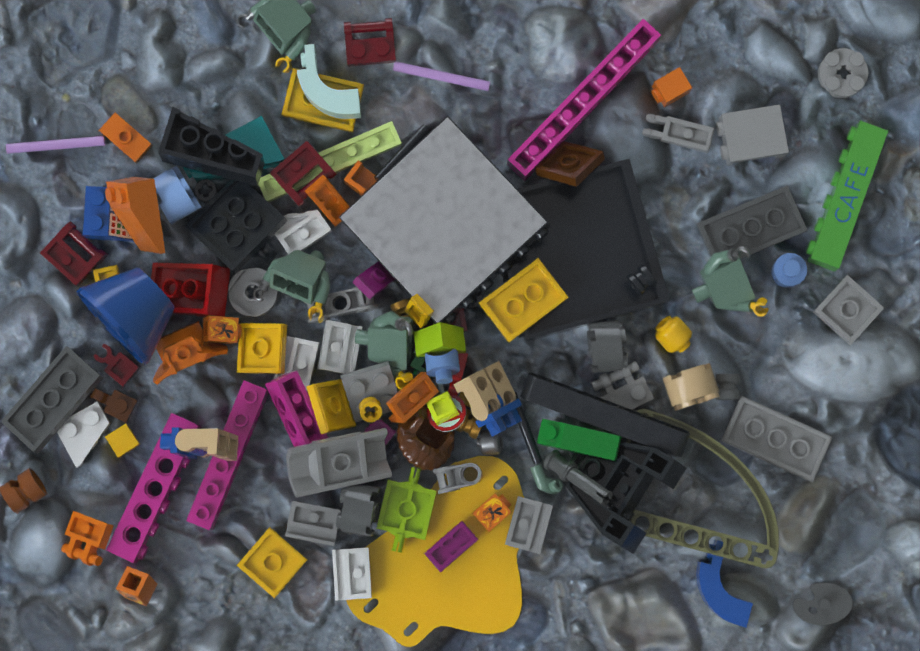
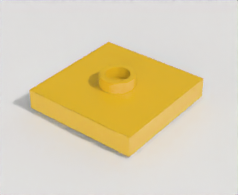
[237,323,287,374]
[306,379,356,435]
[236,527,308,598]

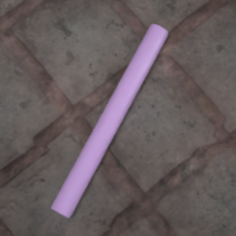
[393,61,490,91]
[6,136,106,154]

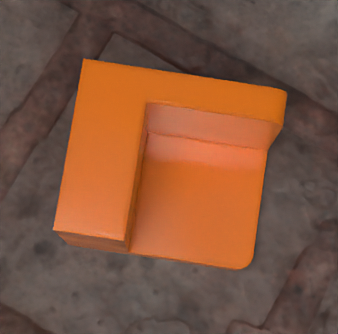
[344,160,377,196]

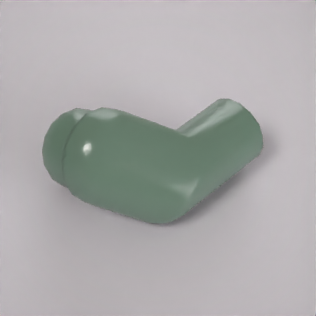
[530,464,563,495]

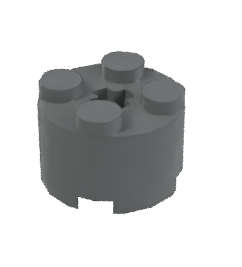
[587,321,628,373]
[336,484,381,537]

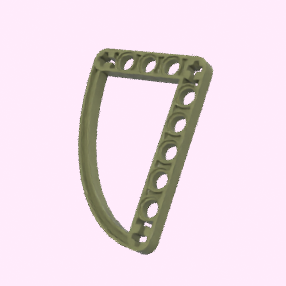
[626,409,779,569]

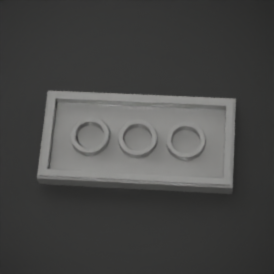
[721,395,832,482]

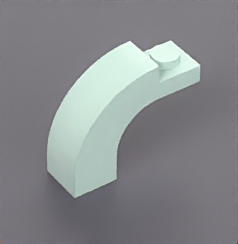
[297,44,361,119]

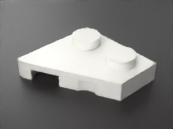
[275,210,332,255]
[57,401,111,468]

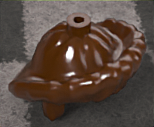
[397,404,455,470]

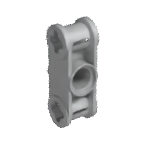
[304,287,378,324]

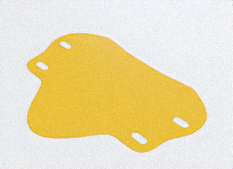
[346,456,525,647]

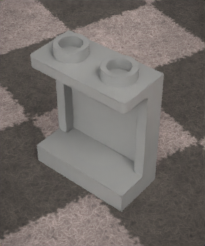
[716,105,789,166]

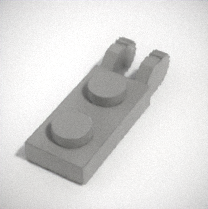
[642,114,715,153]

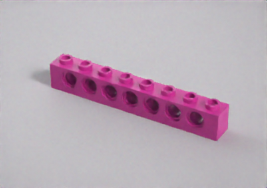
[507,19,661,182]

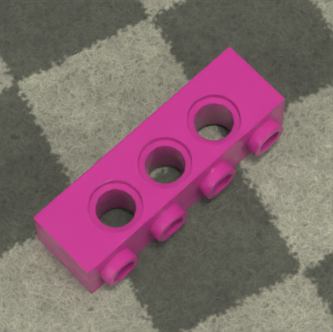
[265,371,328,447]

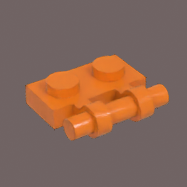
[61,511,114,566]

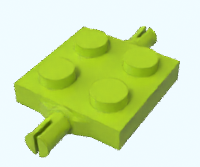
[376,467,437,553]

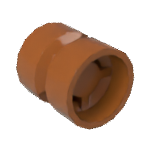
[0,468,48,514]

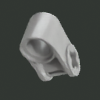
[433,463,482,494]

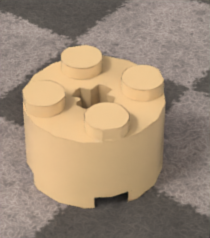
[662,363,720,411]

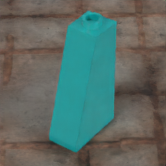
[183,116,285,183]

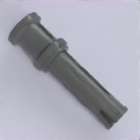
[543,450,613,506]

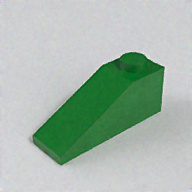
[537,419,622,461]

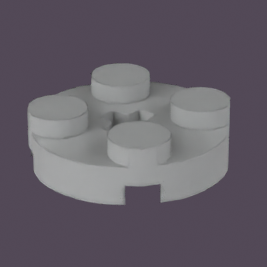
[818,48,868,98]
[228,268,278,318]

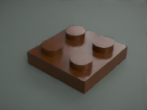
[535,141,605,186]

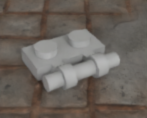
[591,361,654,409]

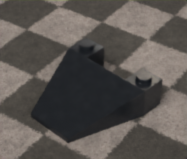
[561,442,687,554]

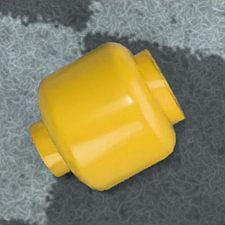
[655,316,692,353]

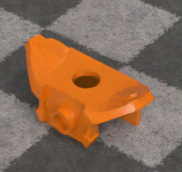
[153,321,228,385]

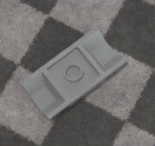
[286,428,392,498]

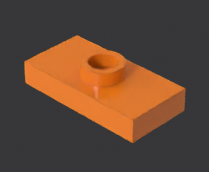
[99,112,153,164]
[305,175,350,227]

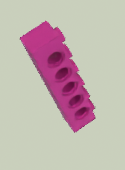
[186,380,269,530]
[106,413,202,563]

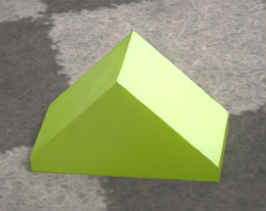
[413,322,466,357]

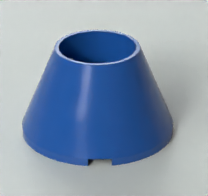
[76,268,175,366]

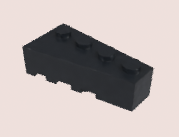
[158,107,265,186]

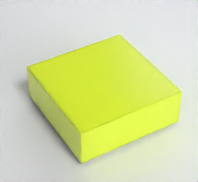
[426,391,459,426]

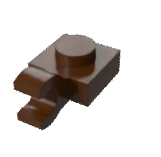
[91,388,138,423]

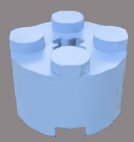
[153,165,201,225]

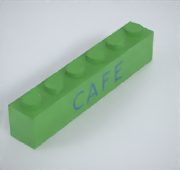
[806,121,888,272]

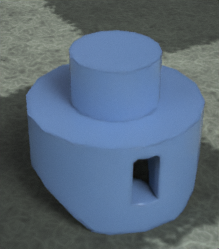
[771,253,807,288]
[425,349,460,384]

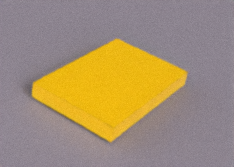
[281,68,364,133]
[478,258,569,343]

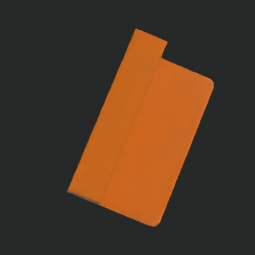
[386,372,439,423]

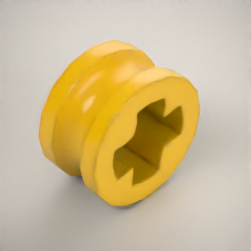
[359,397,382,422]

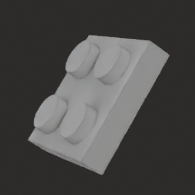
[813,275,884,345]
[340,361,398,423]

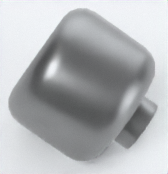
[477,430,503,455]

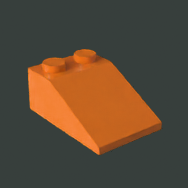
[105,177,165,254]

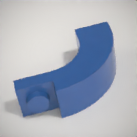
[696,540,753,628]

